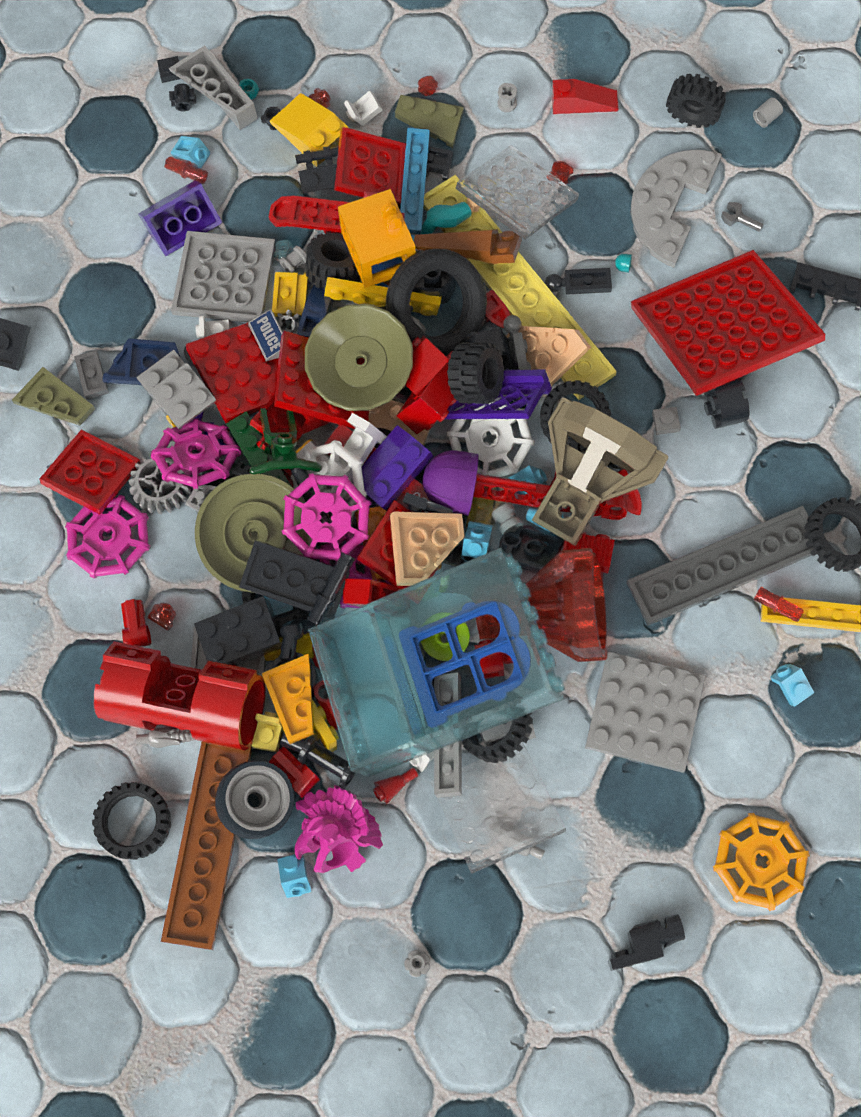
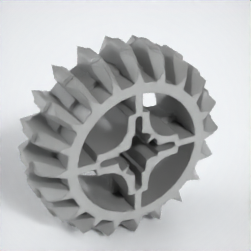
[129,455,192,515]

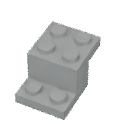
[137,350,216,429]

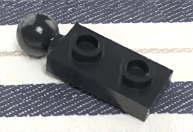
[545,268,612,295]

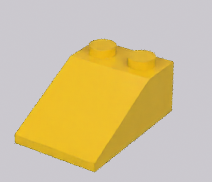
[270,93,349,167]

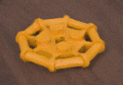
[713,812,810,911]

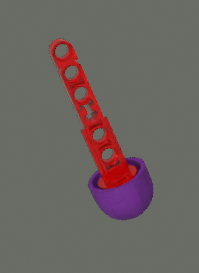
[423,450,627,520]

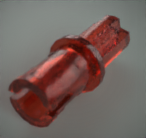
[164,156,208,184]
[753,586,804,622]

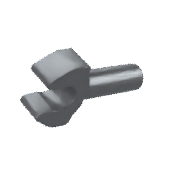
[721,202,764,232]

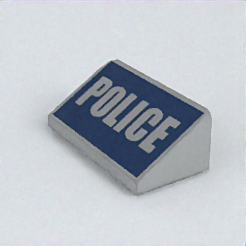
[248,310,283,361]

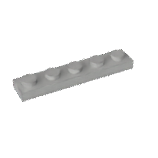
[434,672,462,798]

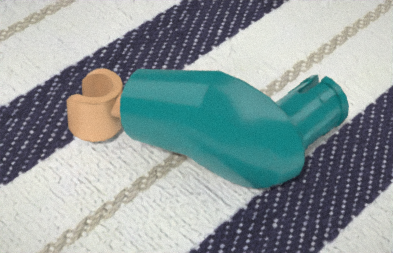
[421,194,481,234]

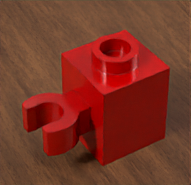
[474,640,513,679]

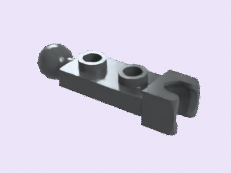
[503,315,531,401]

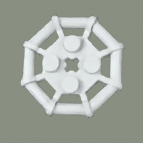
[446,397,535,477]
[291,440,367,523]

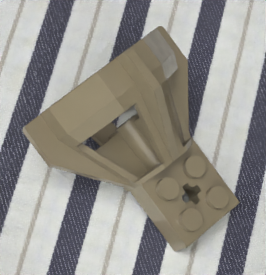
[532,398,668,546]

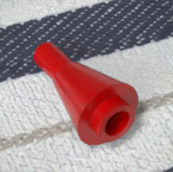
[373,768,418,804]

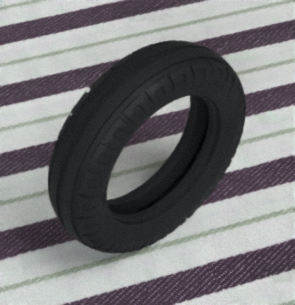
[386,249,487,356]

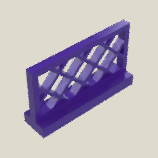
[445,369,552,419]

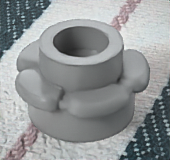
[404,950,430,977]

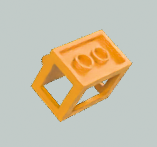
[338,189,416,288]

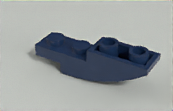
[297,284,334,338]

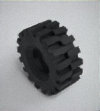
[666,74,726,128]

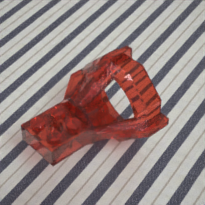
[472,548,607,662]

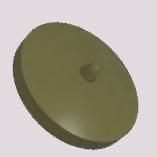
[195,474,313,592]

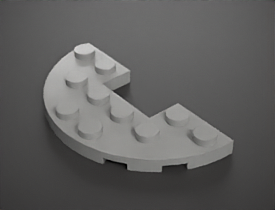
[630,150,722,268]

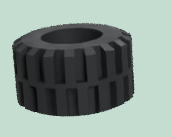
[305,232,360,291]
[447,343,504,404]

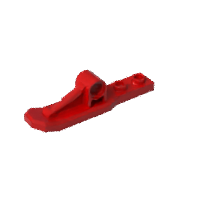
[268,196,405,234]

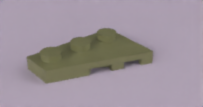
[395,95,464,148]
[12,367,95,426]

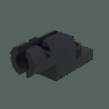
[608,914,685,971]

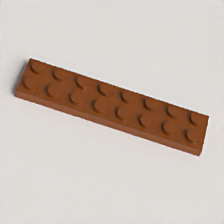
[161,742,253,950]

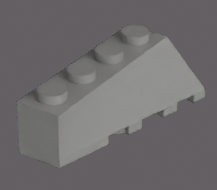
[169,45,258,130]

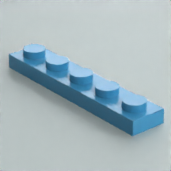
[400,128,430,234]

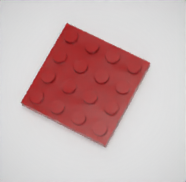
[186,323,279,423]
[274,330,369,429]

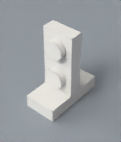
[339,413,387,482]

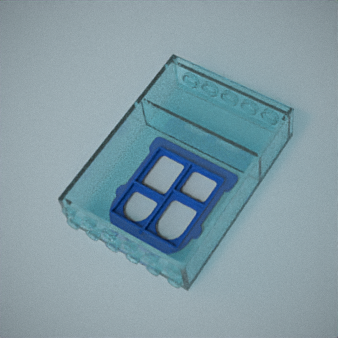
[308,548,565,777]

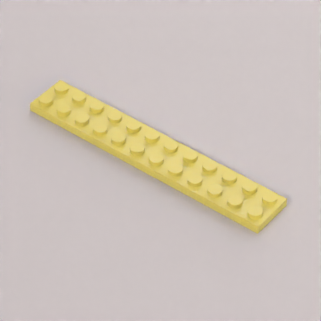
[423,175,617,400]

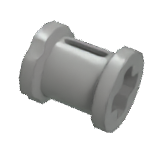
[498,83,517,112]
[279,246,306,273]

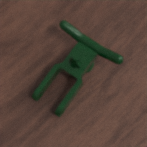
[249,408,322,475]

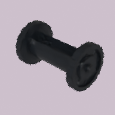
[298,733,361,789]

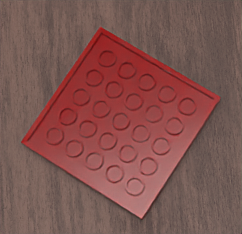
[631,250,826,396]

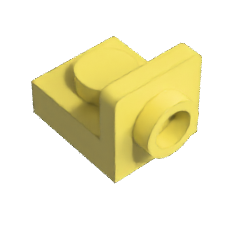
[252,712,284,753]

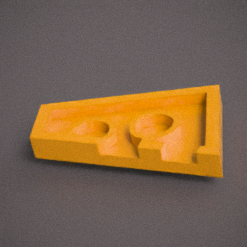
[261,654,314,744]

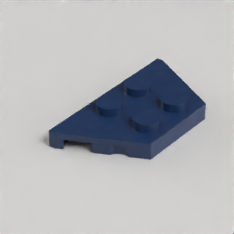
[102,338,184,386]

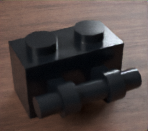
[295,146,338,194]

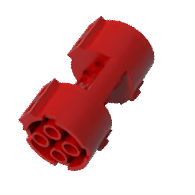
[94,641,266,751]

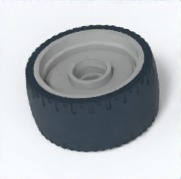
[215,761,294,839]

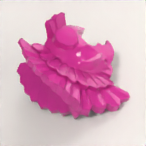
[295,785,383,873]

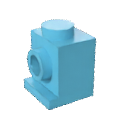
[462,521,493,560]

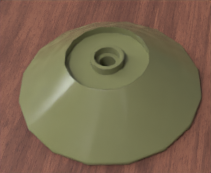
[305,304,413,411]

